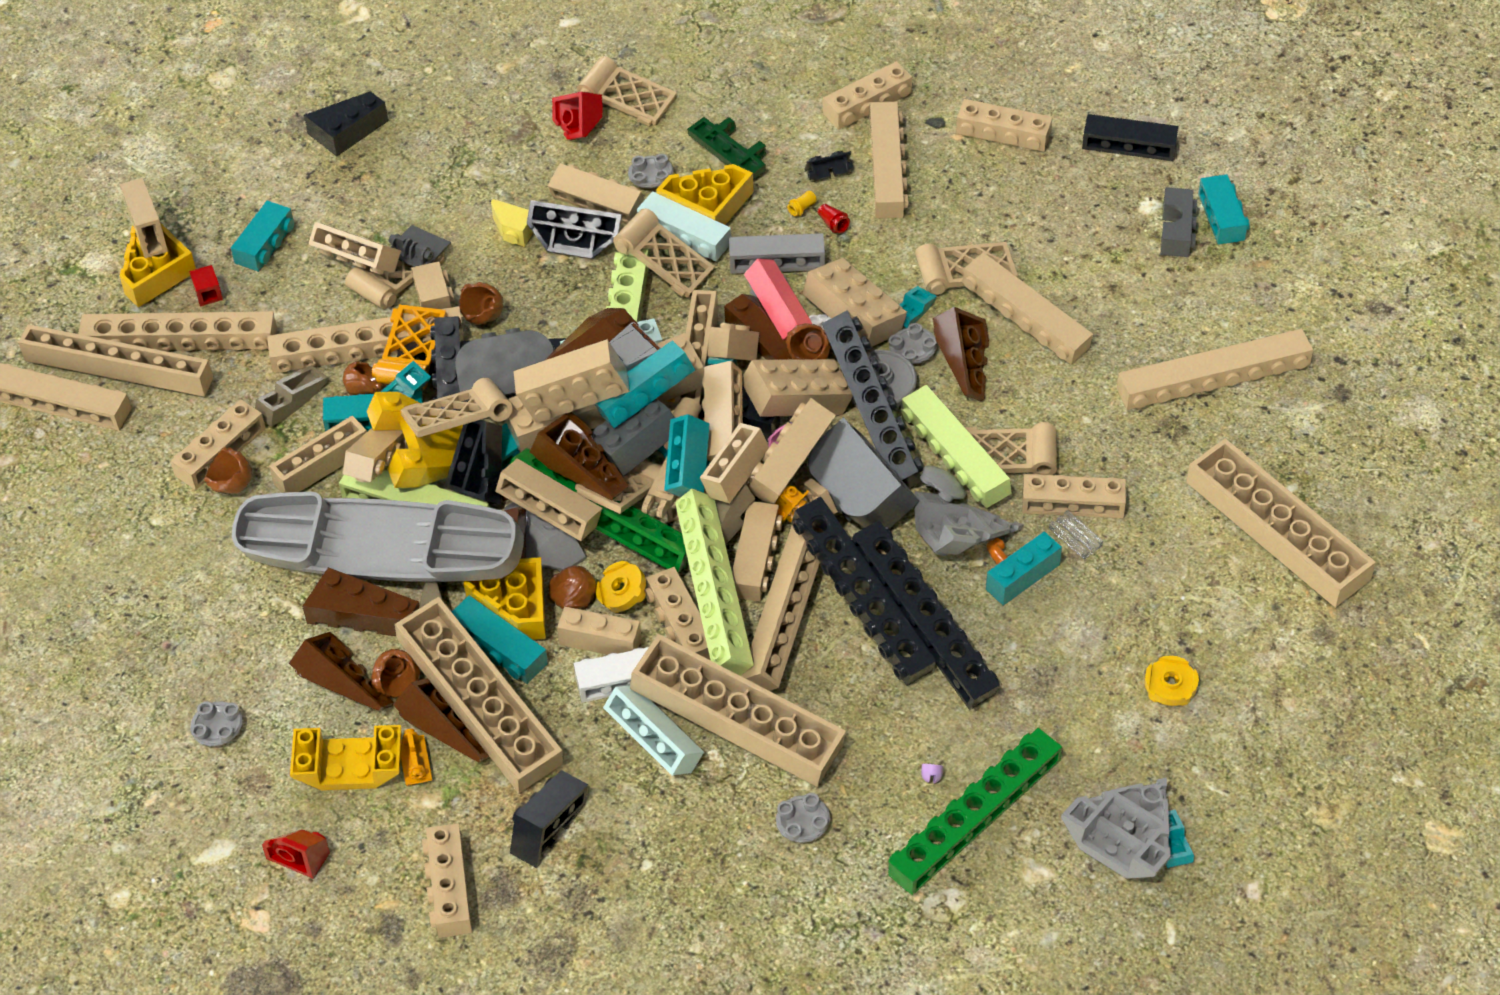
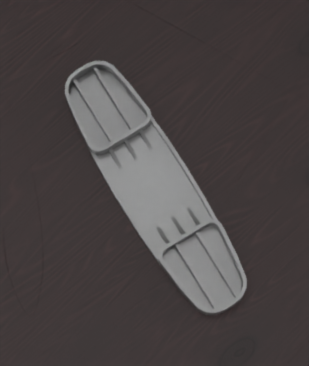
[232,492,524,582]

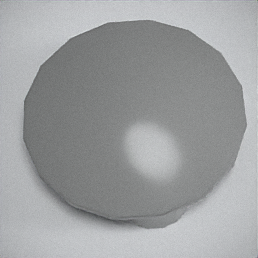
[628,154,674,188]
[889,323,937,364]
[920,465,966,502]
[190,701,243,747]
[776,793,830,843]

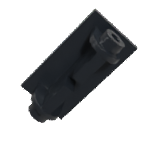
[804,151,854,182]

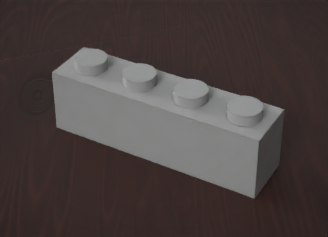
[729,233,825,274]

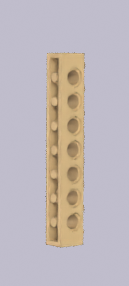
[267,306,465,373]
[78,311,277,351]

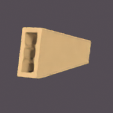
[119,178,168,258]

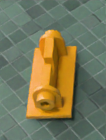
[775,486,810,524]
[400,728,432,786]

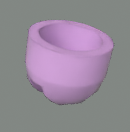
[921,764,943,783]

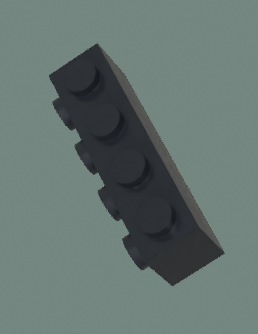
[430,316,463,411]

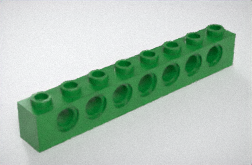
[510,448,689,573]
[888,727,1062,896]

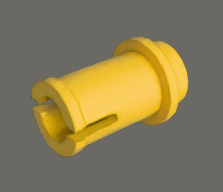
[787,190,817,216]

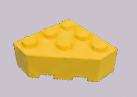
[656,164,754,225]
[119,223,196,308]
[464,557,546,640]

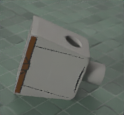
[610,322,661,372]

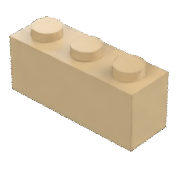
[700,423,769,503]
[557,606,642,655]

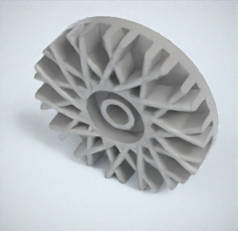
[851,350,917,411]

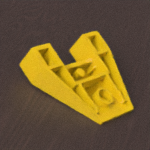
[367,392,463,488]

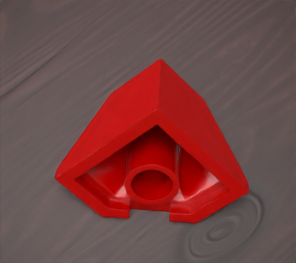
[552,92,603,140]
[262,829,330,879]

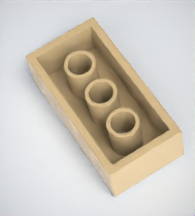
[802,258,907,346]
[514,339,630,423]
[742,359,853,417]
[748,398,836,504]

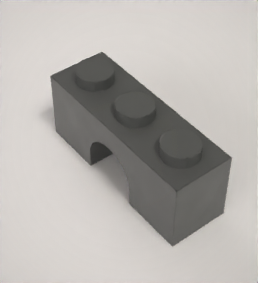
[1160,187,1197,257]

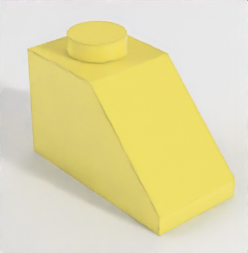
[491,199,533,247]

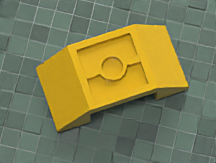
[290,725,402,791]

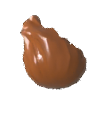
[459,282,504,325]
[785,323,831,360]
[342,361,387,396]
[204,447,252,494]
[548,565,596,609]
[371,649,421,698]

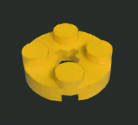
[596,561,646,613]
[1144,656,1199,706]

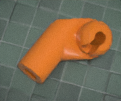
[986,538,1007,565]

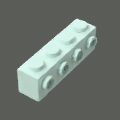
[637,191,731,261]
[603,685,704,775]

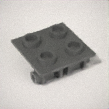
[389,225,451,267]

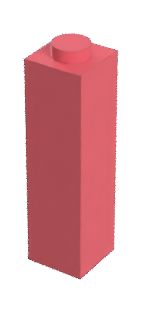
[744,258,813,340]

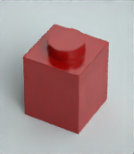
[189,265,223,307]

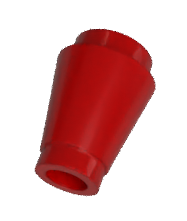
[818,204,850,233]

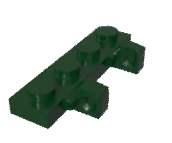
[687,117,767,180]

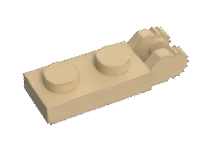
[641,457,677,519]
[795,477,838,514]

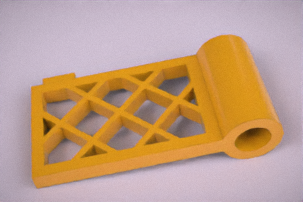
[372,304,447,389]

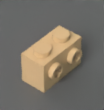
[411,261,454,309]
[708,323,759,361]

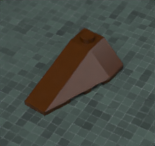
[724,294,793,360]

